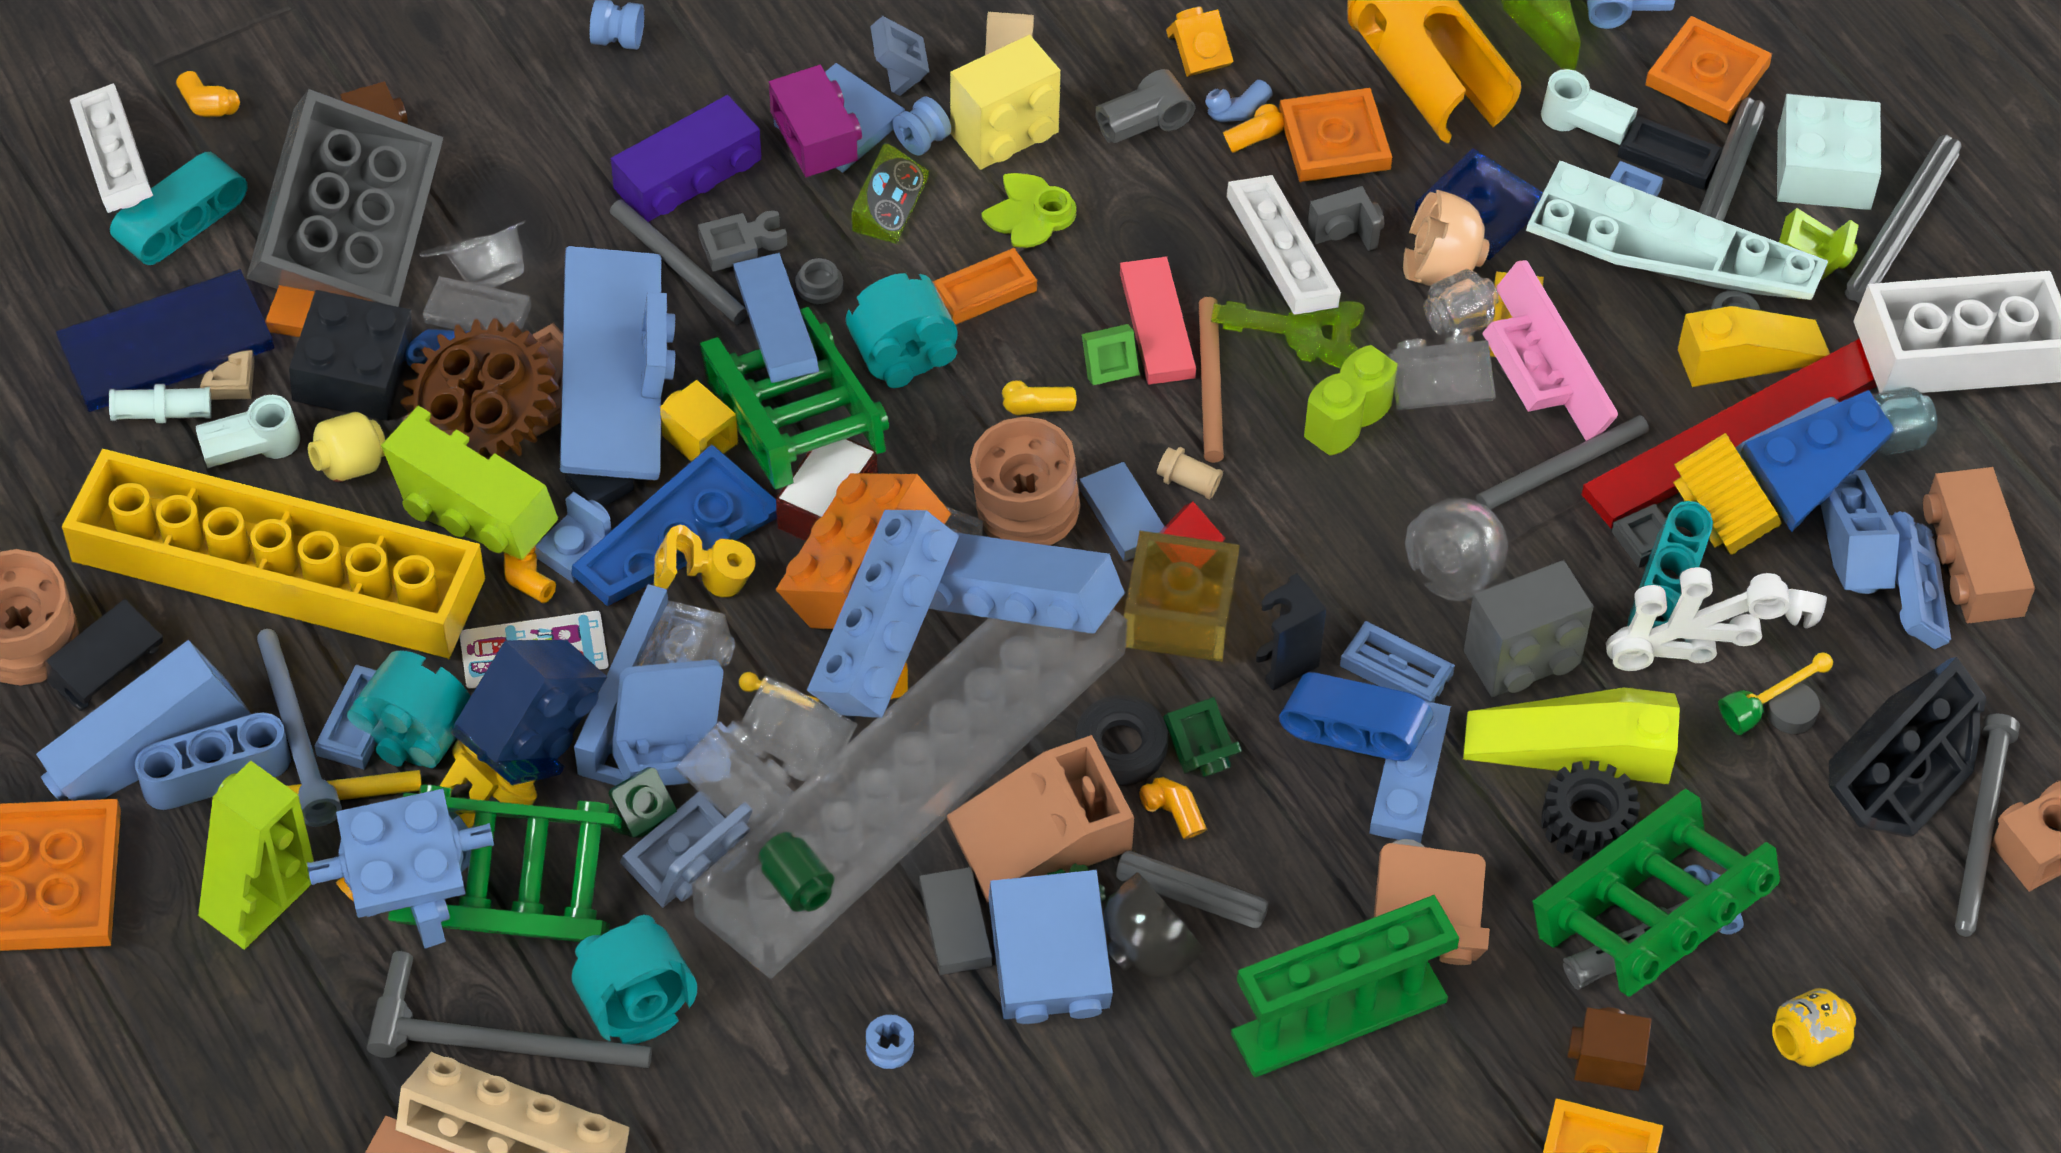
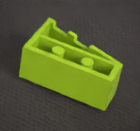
[198,761,314,950]

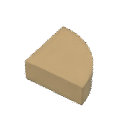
[200,350,255,400]

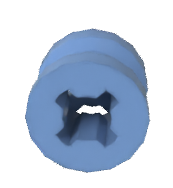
[893,96,951,156]

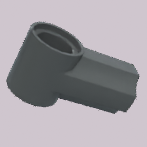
[1095,69,1196,143]

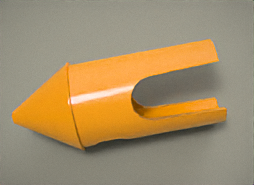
[1347,0,1521,144]

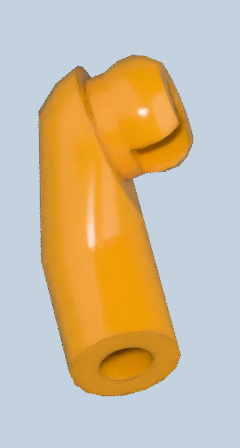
[1223,104,1284,153]
[1139,777,1207,840]

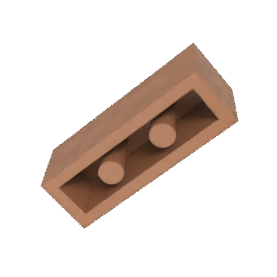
[1923,467,2035,623]

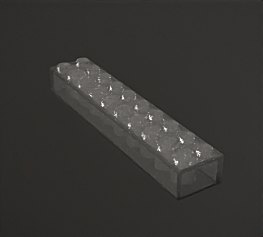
[692,609,1127,979]

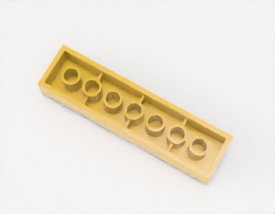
[62,449,485,659]

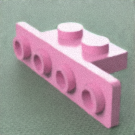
[1482,260,1618,441]

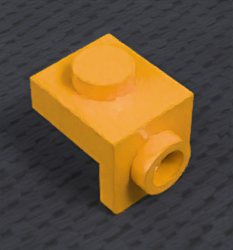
[1166,7,1234,77]

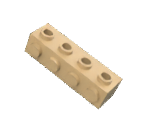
[395,1052,630,1153]

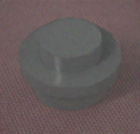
[795,258,843,304]

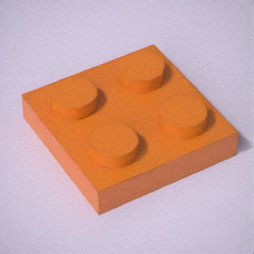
[1645,16,1772,124]
[1279,88,1392,182]

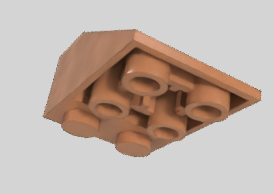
[947,735,1134,902]

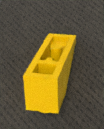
[1678,306,1830,387]

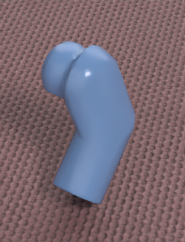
[1205,80,1273,122]

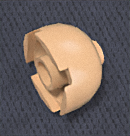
[1403,190,1490,288]

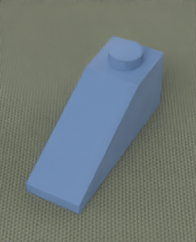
[1821,470,1899,594]

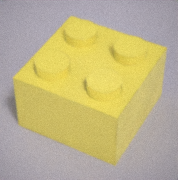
[950,34,1061,170]

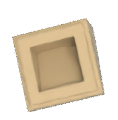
[985,12,1034,55]

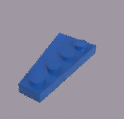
[571,444,784,606]

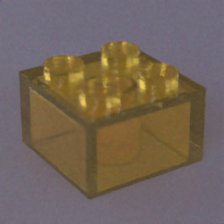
[1122,530,1240,662]

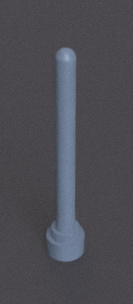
[257,629,342,827]

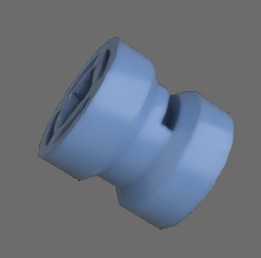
[590,0,644,50]

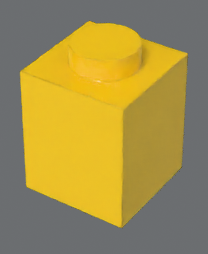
[660,380,738,462]

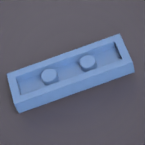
[1369,701,1451,843]

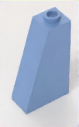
[36,640,252,801]

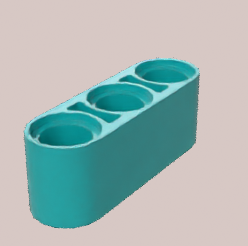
[110,152,248,265]
[1627,501,1713,628]

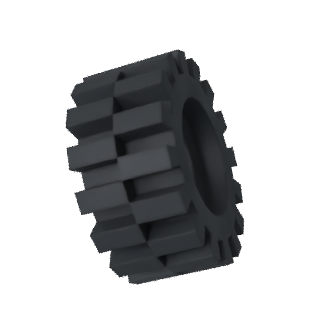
[1541,760,1640,861]

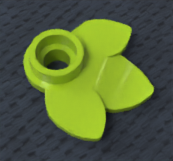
[982,173,1076,248]

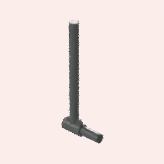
[367,951,652,1069]

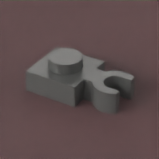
[698,211,787,272]

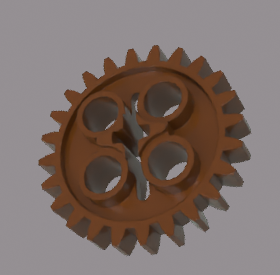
[401,318,559,459]

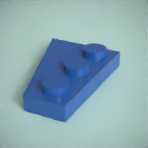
[1740,390,1895,532]

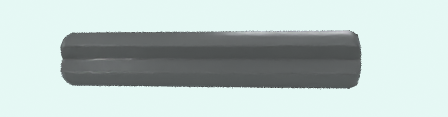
[1116,851,1268,928]

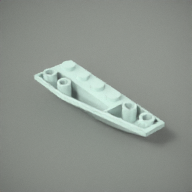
[1526,161,1828,300]

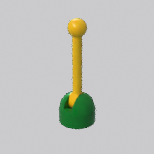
[1718,652,1833,735]

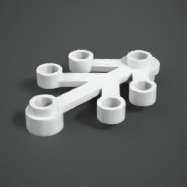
[1606,567,1790,671]

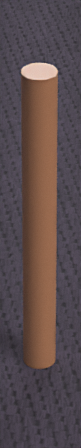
[1199,297,1224,463]

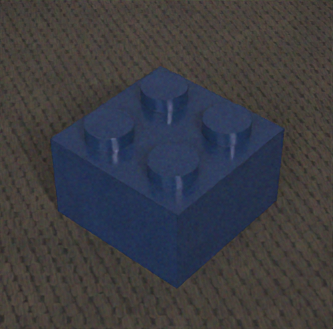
[454,640,607,763]

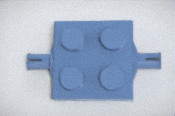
[307,789,494,918]

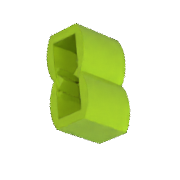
[1304,345,1398,456]

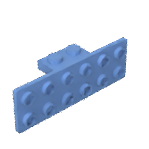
[560,246,675,480]

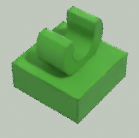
[1082,324,1139,385]

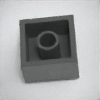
[1463,560,1594,697]

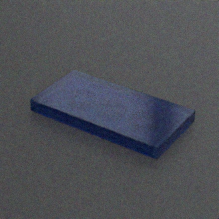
[56,269,275,412]

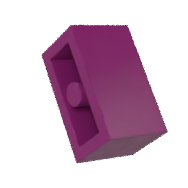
[769,64,862,177]

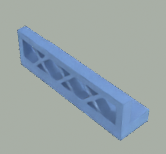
[574,584,708,786]

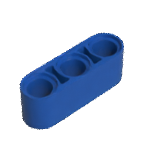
[1279,672,1433,761]

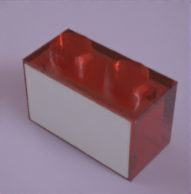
[776,438,879,541]

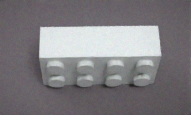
[1853,271,2061,396]

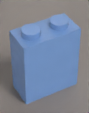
[988,870,1113,1024]

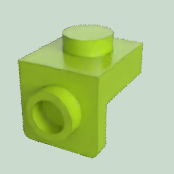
[1779,208,1859,280]

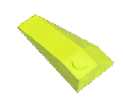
[1463,687,1680,784]

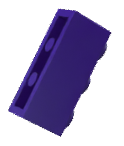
[611,95,762,222]

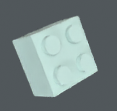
[1777,94,1881,210]

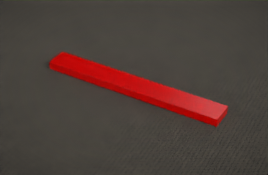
[1581,338,1877,529]

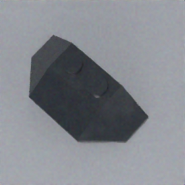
[1829,657,1986,837]

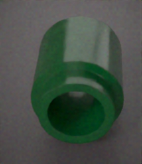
[758,832,835,912]

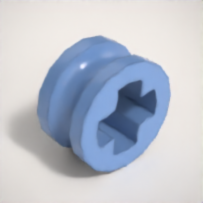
[866,1015,914,1069]

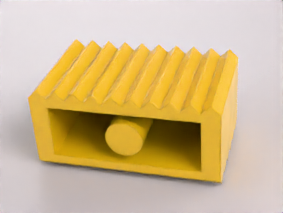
[1673,433,1782,555]

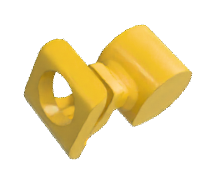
[654,524,756,597]

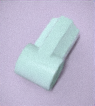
[1541,69,1638,145]
[196,394,300,468]

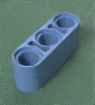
[135,712,291,810]

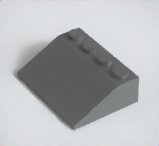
[246,89,444,307]

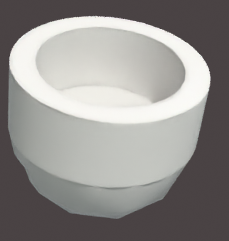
[1785,589,1827,628]

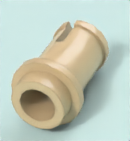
[1157,447,1223,500]

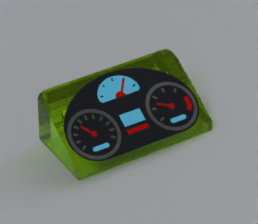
[852,143,929,244]

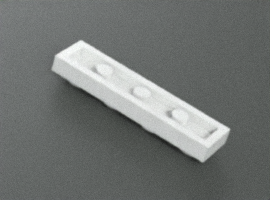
[70,83,153,213]
[1226,175,1341,315]

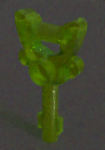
[1211,301,1365,368]

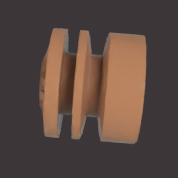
[970,417,1080,546]
[0,549,79,686]

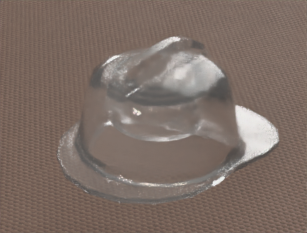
[419,221,526,288]

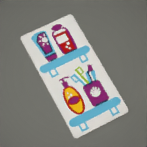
[460,611,609,689]

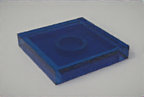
[1414,148,1543,260]

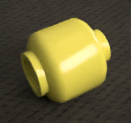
[308,412,385,482]

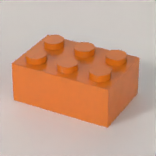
[776,473,951,629]

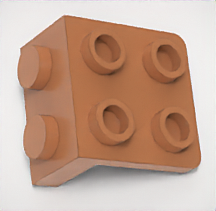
[1374,843,1490,965]

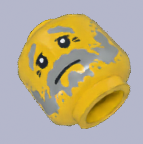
[1772,988,1856,1067]

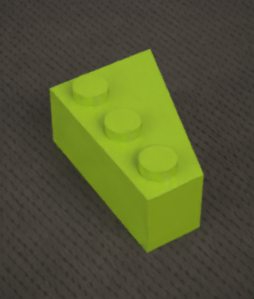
[381,405,558,560]

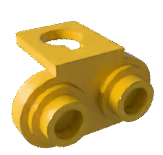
[440,736,537,828]

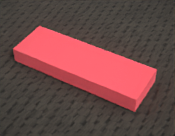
[1120,257,1196,385]

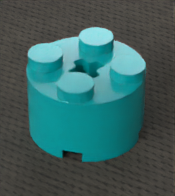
[846,273,958,388]
[347,651,471,768]
[572,915,697,1044]

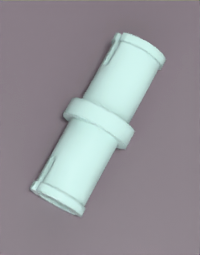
[109,384,211,423]

